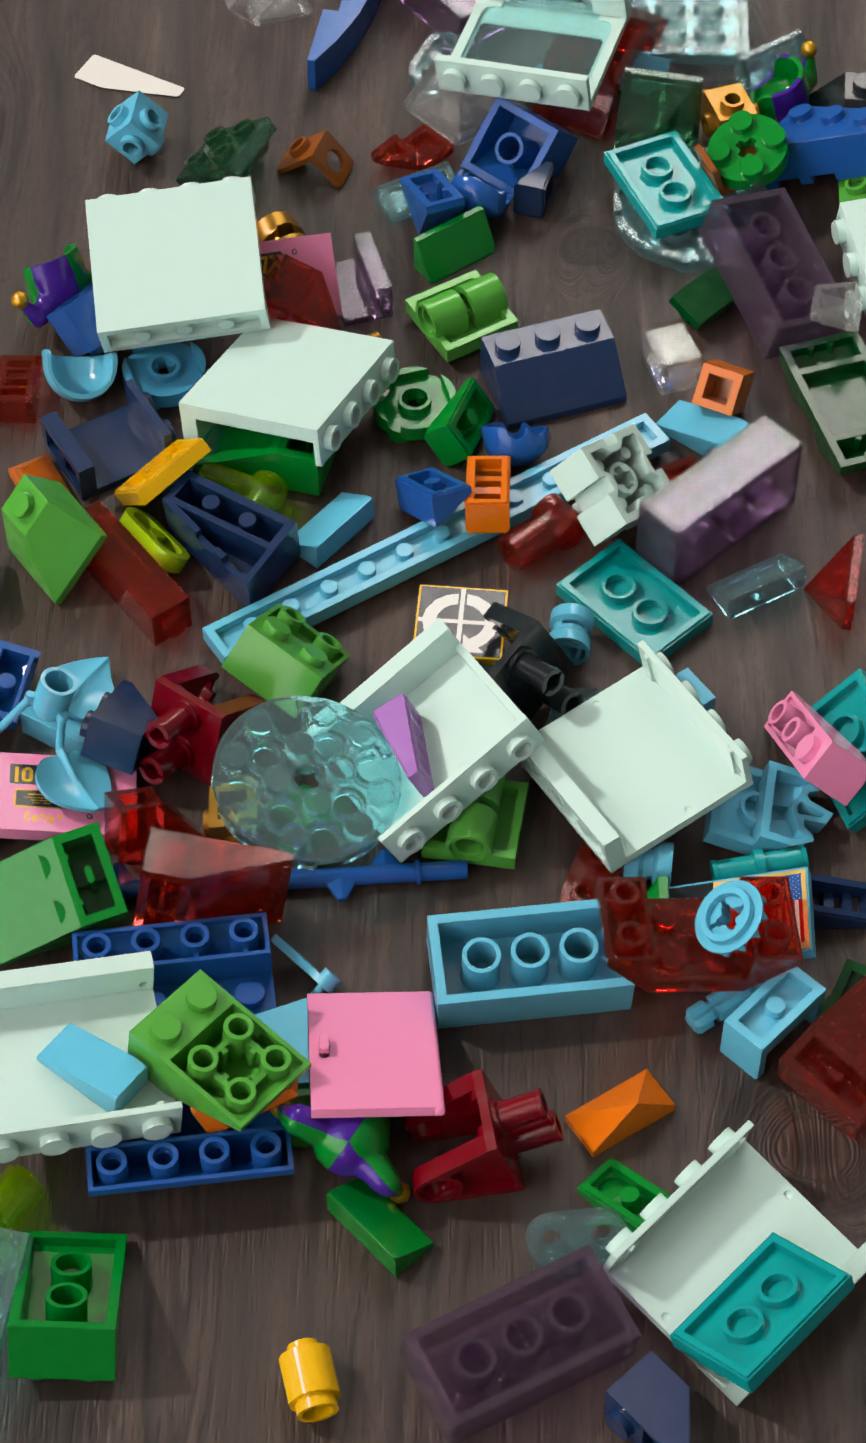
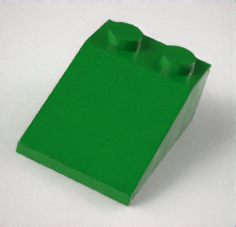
[8,1230,127,1382]

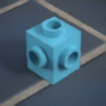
[105,90,169,164]

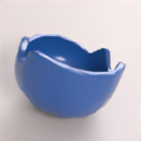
[451,169,514,221]
[481,422,551,467]

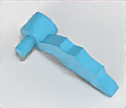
[270,934,341,994]

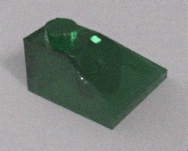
[614,67,704,149]

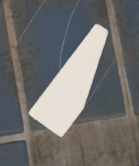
[75,55,184,97]

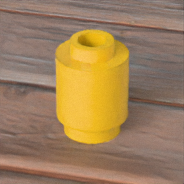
[278,1338,341,1423]

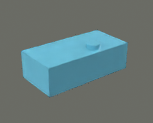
[426,897,635,1029]

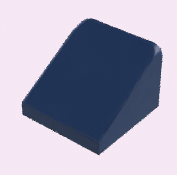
[513,161,554,219]

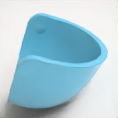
[42,349,118,402]

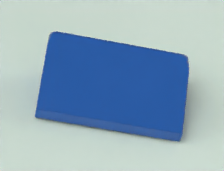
[395,467,472,527]

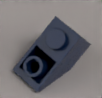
[79,680,158,775]
[604,1350,690,1443]

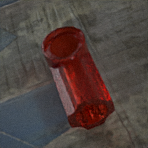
[498,493,586,571]

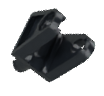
[476,602,583,720]

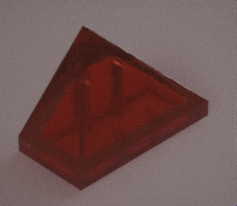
[803,533,864,630]

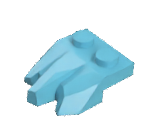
[702,760,833,855]

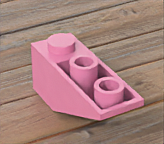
[764,690,866,806]

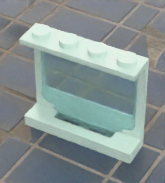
[434,0,632,111]

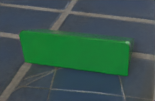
[414,205,495,284]
[326,1178,434,1277]

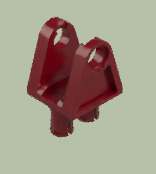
[139,664,271,786]
[401,1069,564,1203]

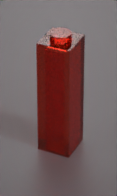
[84,500,192,646]

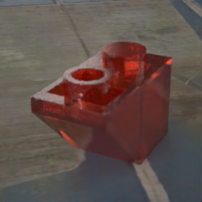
[263,254,342,331]
[104,786,210,865]

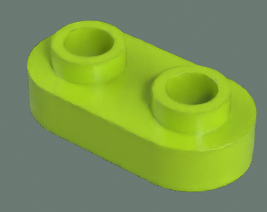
[117,507,190,575]

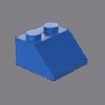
[461,97,579,196]

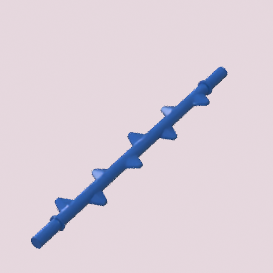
[113,849,468,913]

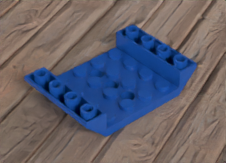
[72,912,295,1197]

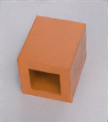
[692,359,755,416]

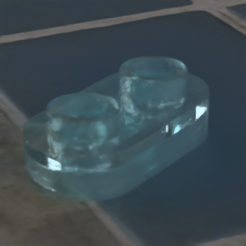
[409,31,460,93]
[525,1207,628,1268]

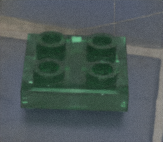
[175,116,277,186]

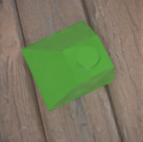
[1,474,108,605]

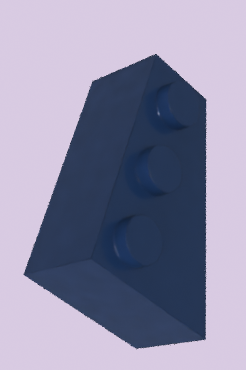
[162,470,301,607]

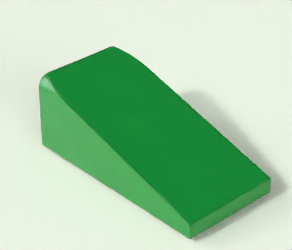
[424,377,495,467]
[577,1156,671,1232]

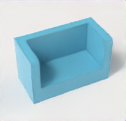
[720,960,826,1079]

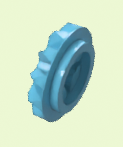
[695,880,768,958]

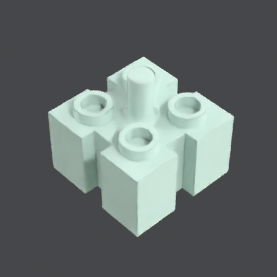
[549,423,680,547]

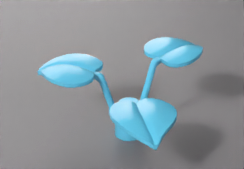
[0,657,114,813]

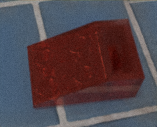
[133,827,295,926]
[777,975,866,1141]

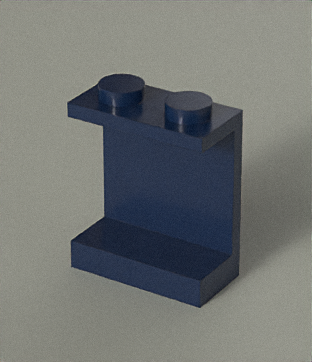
[40,379,177,501]

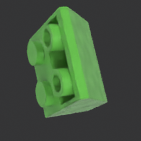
[221,603,351,721]

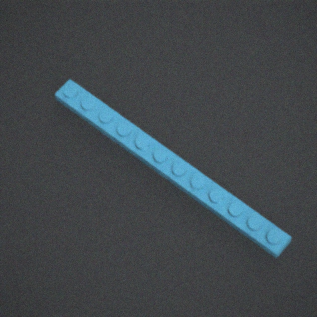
[202,413,670,664]

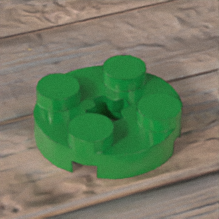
[707,110,789,190]
[372,366,456,444]

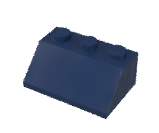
[480,309,627,431]

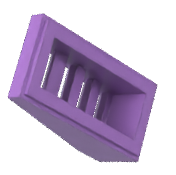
[373,694,434,798]

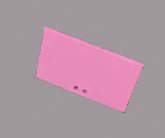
[307,991,445,1118]

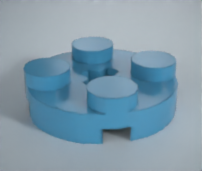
[122,341,207,410]

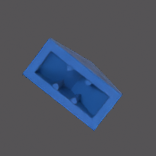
[400,168,465,236]

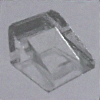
[810,281,863,332]

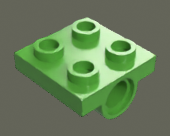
[405,269,519,363]
[421,775,529,870]

